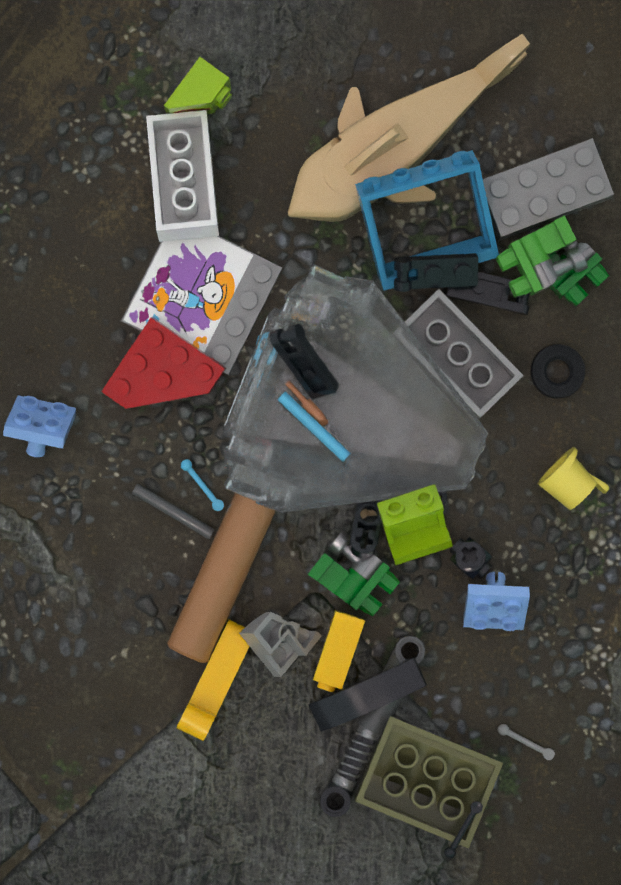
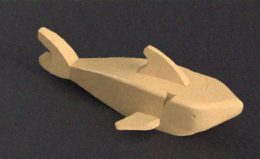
[288,34,530,222]

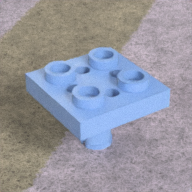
[3,395,76,457]
[463,572,530,631]

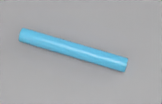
[278,391,351,462]

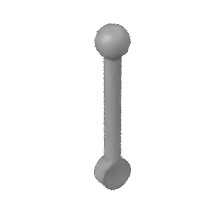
[498,724,555,760]

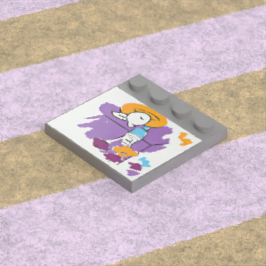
[121,236,282,375]

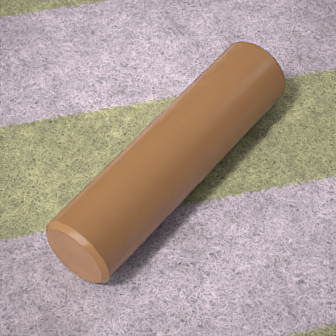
[167,488,277,663]

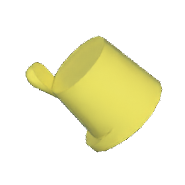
[538,447,609,510]

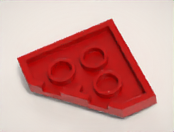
[101,317,227,409]

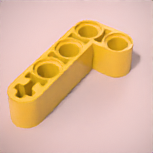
[177,620,250,741]

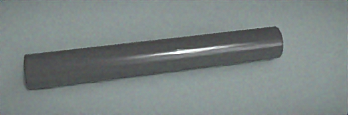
[132,484,215,539]

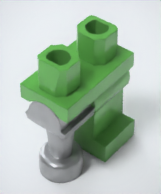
[496,215,588,297]

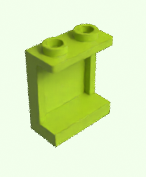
[377,484,453,565]

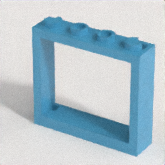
[355,150,499,291]

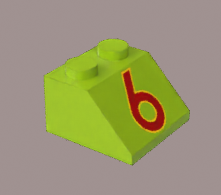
[164,57,232,114]

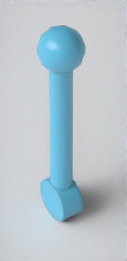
[181,459,224,511]

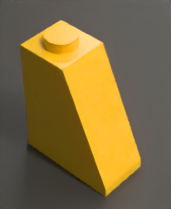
[313,610,365,693]

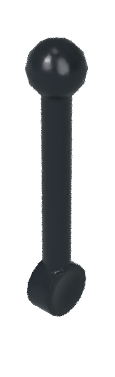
[444,801,483,859]

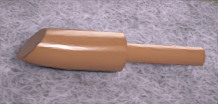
[285,380,328,426]

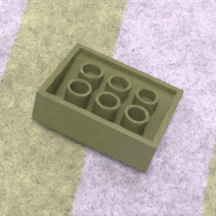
[354,716,503,849]

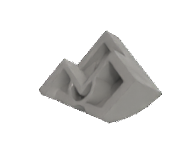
[239,612,322,677]

